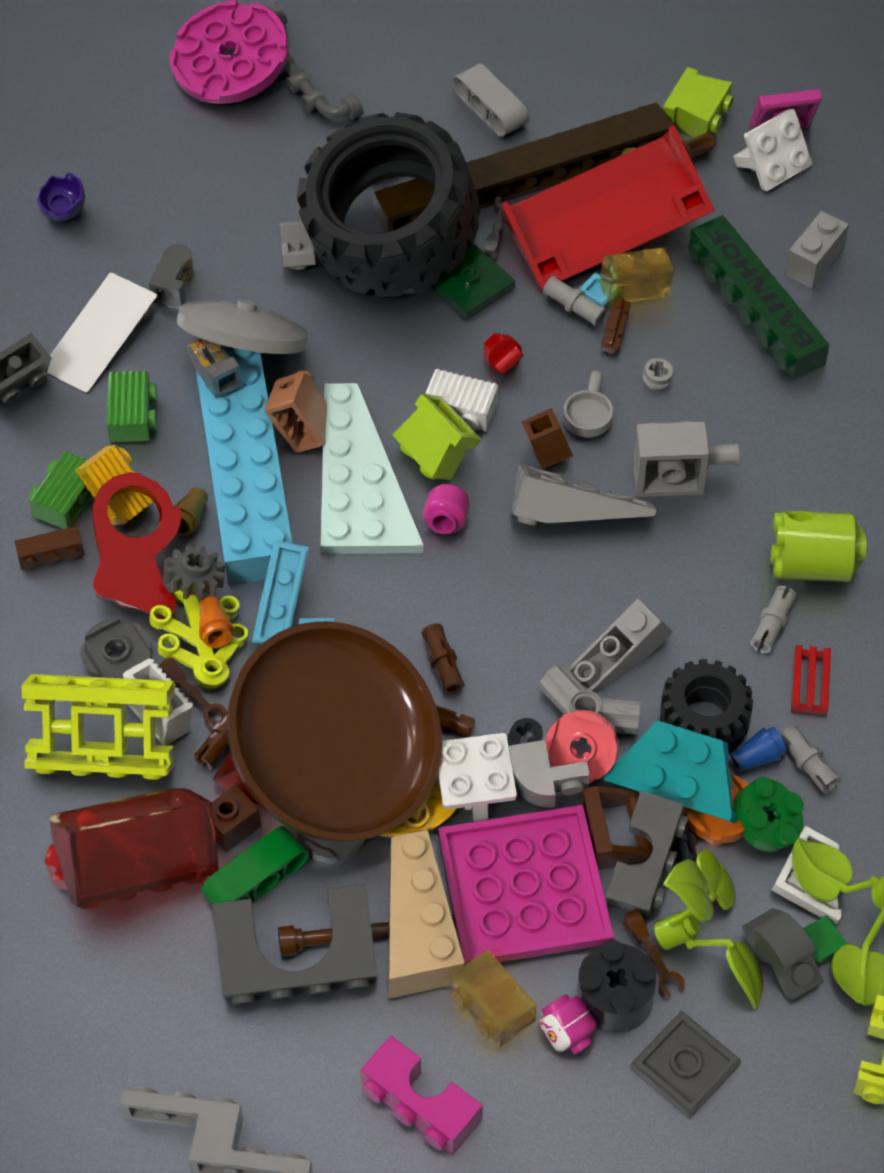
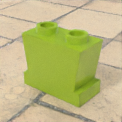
[663,67,734,138]
[392,393,481,480]

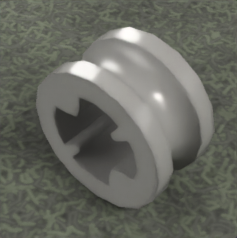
[642,357,673,390]

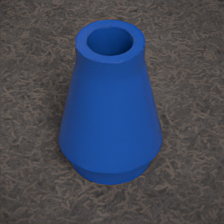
[730,727,787,773]

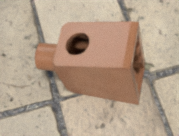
[265,370,327,454]

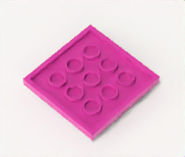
[438,805,614,968]

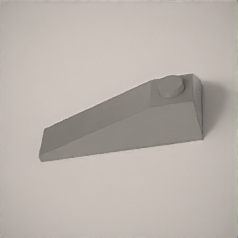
[511,464,657,526]

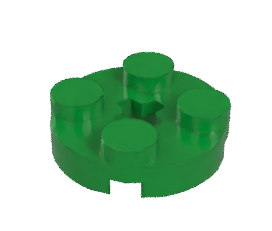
[733,776,804,853]

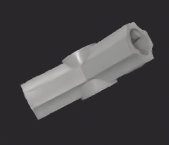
[539,666,641,735]

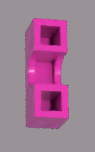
[360,1035,483,1155]

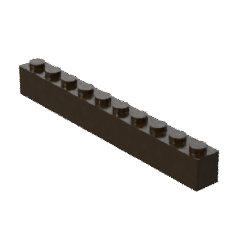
[373,102,673,233]

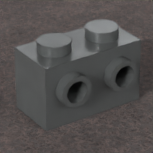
[0,333,52,404]

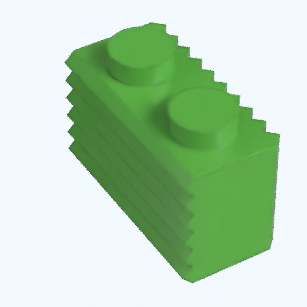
[107,370,157,442]
[29,451,92,529]

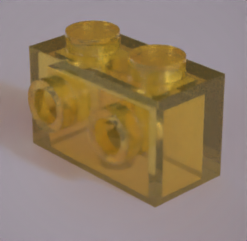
[599,247,675,306]
[450,949,537,1048]

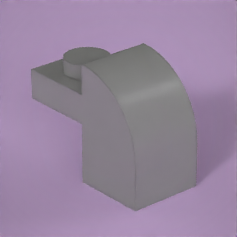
[509,740,590,808]

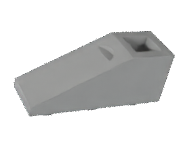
[567,598,673,693]

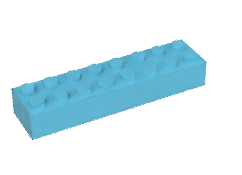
[196,345,293,585]

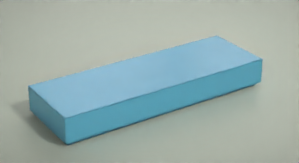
[251,540,309,645]

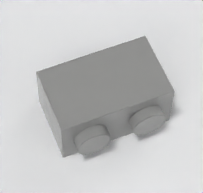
[785,210,849,289]

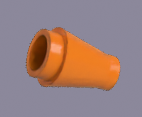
[199,596,234,648]

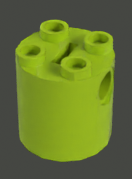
[770,511,867,582]

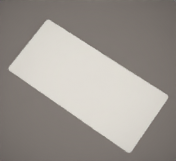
[47,273,157,393]

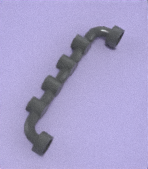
[267,2,364,120]

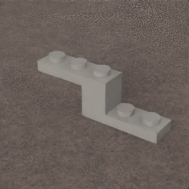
[120,1087,313,1173]

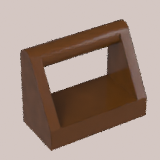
[581,786,653,870]

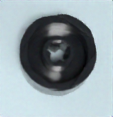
[577,940,656,1033]

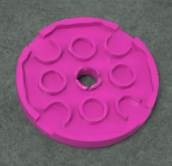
[170,0,289,104]

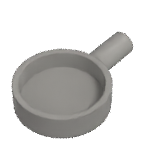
[563,371,613,438]

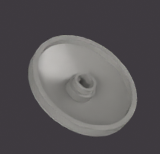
[176,299,308,354]

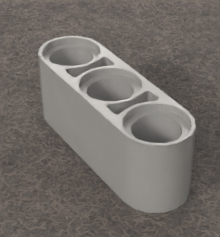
[452,64,529,137]

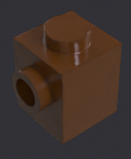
[521,408,573,469]
[201,785,261,852]

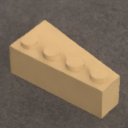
[388,830,465,999]

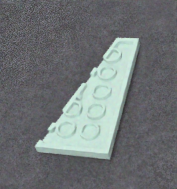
[321,383,424,554]

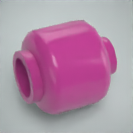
[423,484,470,534]

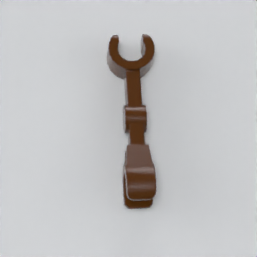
[159,658,227,729]
[623,909,685,1000]

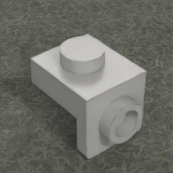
[280,221,315,269]

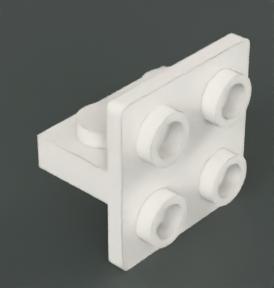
[733,109,812,191]
[438,733,517,822]

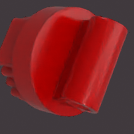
[483,333,524,374]

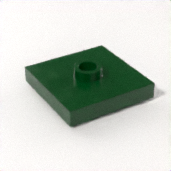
[431,244,516,319]

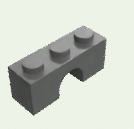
[606,791,689,917]

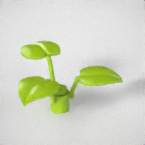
[792,838,884,1006]
[654,849,763,1010]

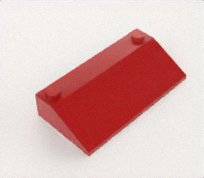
[500,125,715,291]

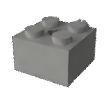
[633,421,739,497]

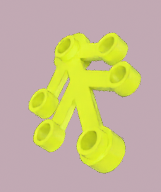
[149,590,248,690]

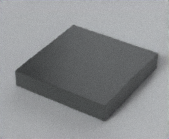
[630,1011,741,1119]

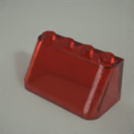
[49,788,219,909]

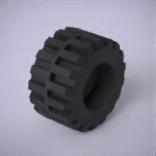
[659,659,753,753]

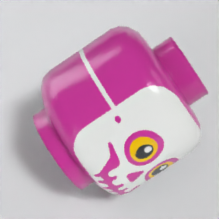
[539,993,597,1054]

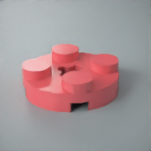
[545,710,619,783]

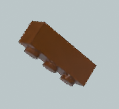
[14,526,85,570]

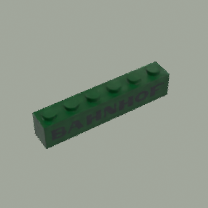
[688,215,830,380]

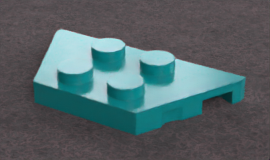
[604,720,737,823]

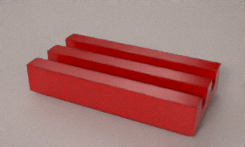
[791,645,831,715]

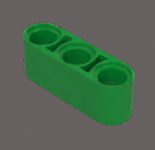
[201,826,309,905]

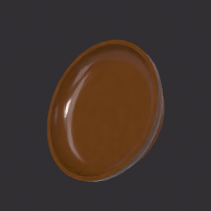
[227,621,442,842]

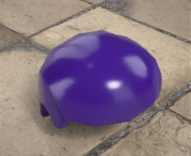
[37,172,85,222]

